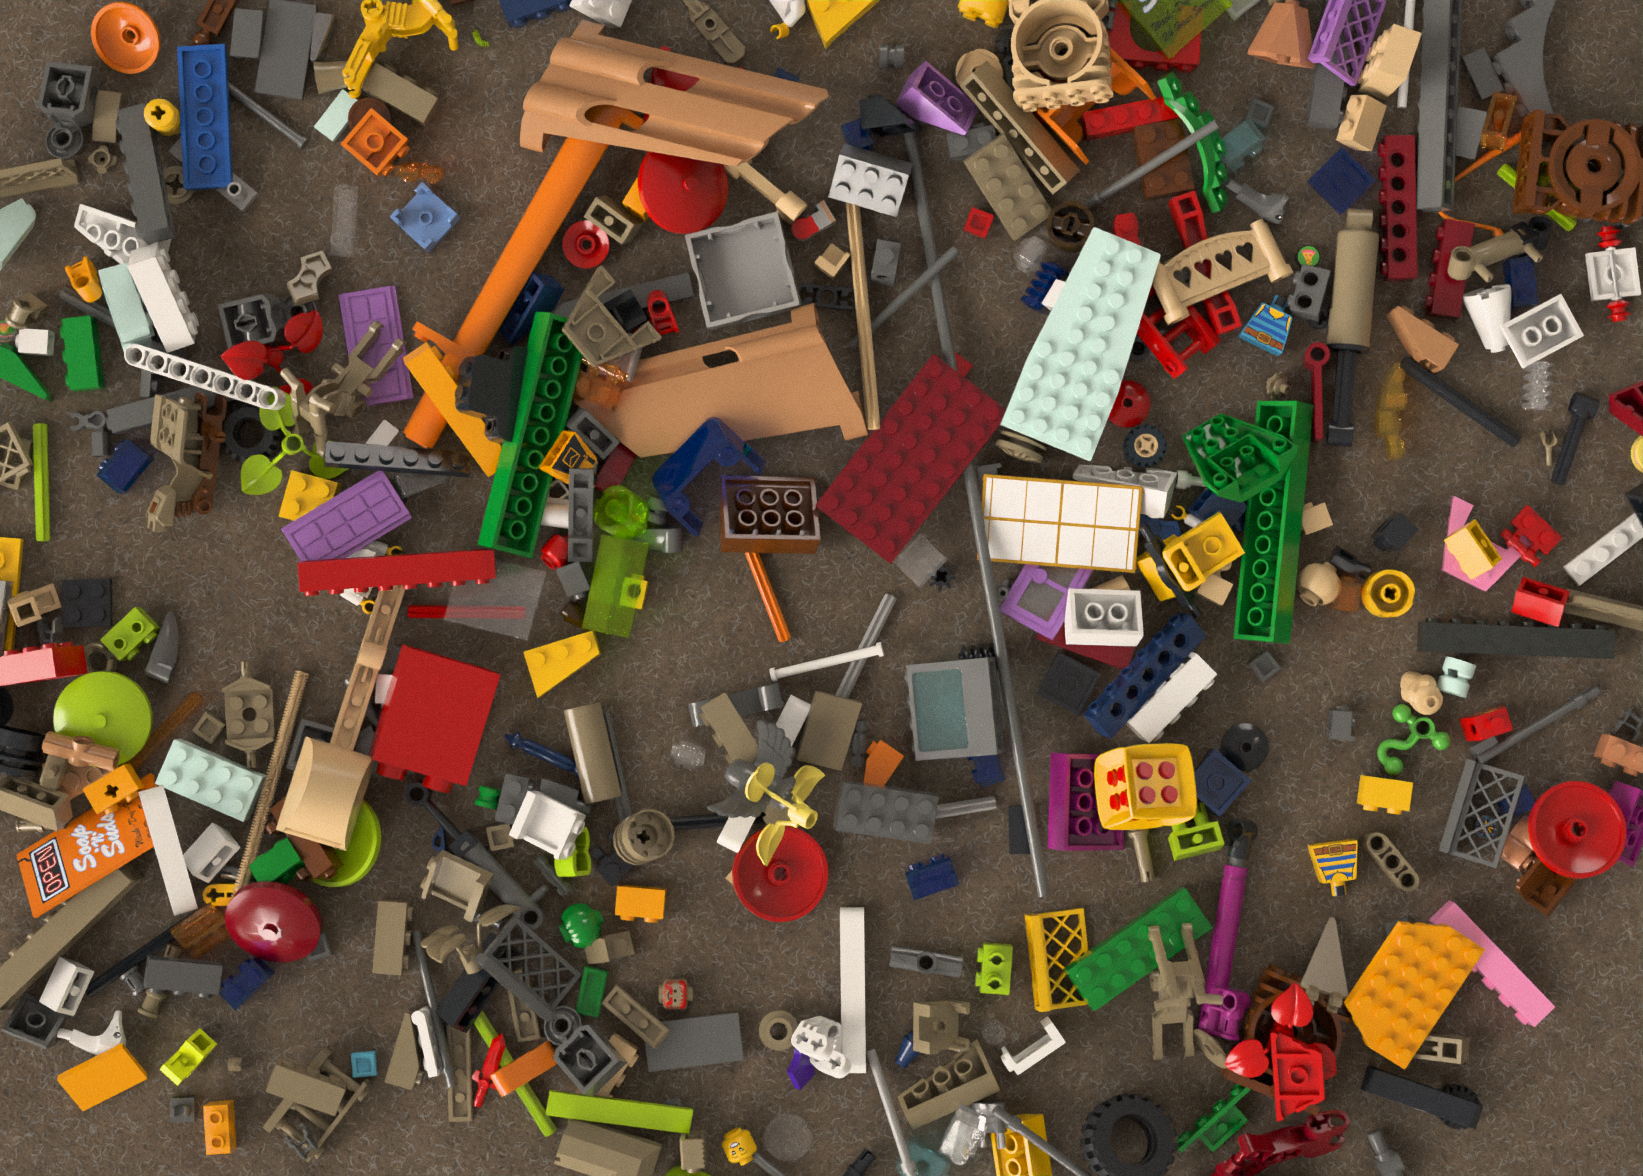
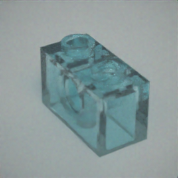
[895,1138,952,1176]

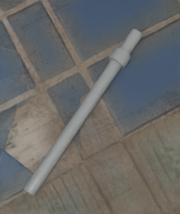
[866,1049,917,1176]

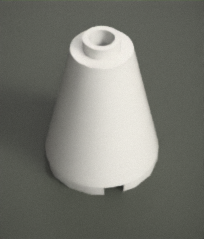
[1463,284,1512,353]

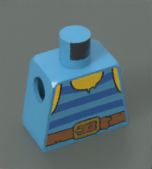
[1237,295,1292,356]

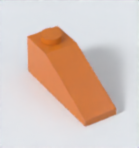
[863,739,904,786]

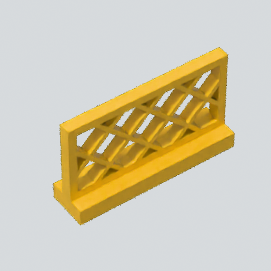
[1024,908,1088,1012]

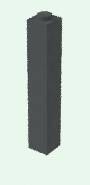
[105,378,253,435]

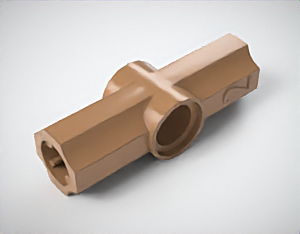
[42,731,120,771]

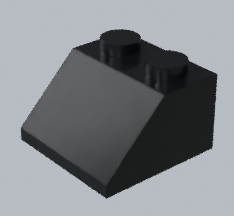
[860,94,923,137]

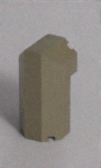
[554,1118,662,1176]

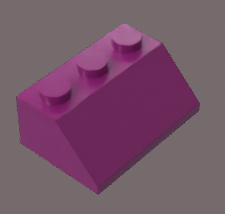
[1608,780,1643,867]

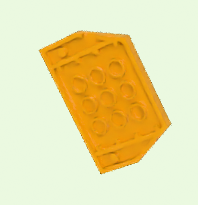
[1344,921,1486,1070]

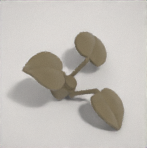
[420,904,521,974]

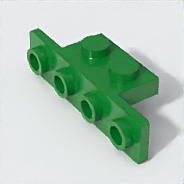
[1176,1084,1251,1153]

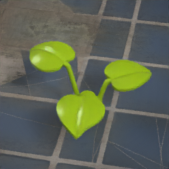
[241,386,348,495]

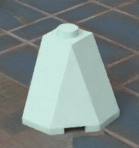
[0,198,36,271]

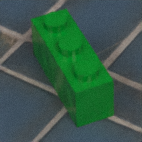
[60,315,105,392]

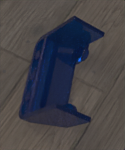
[652,417,765,537]

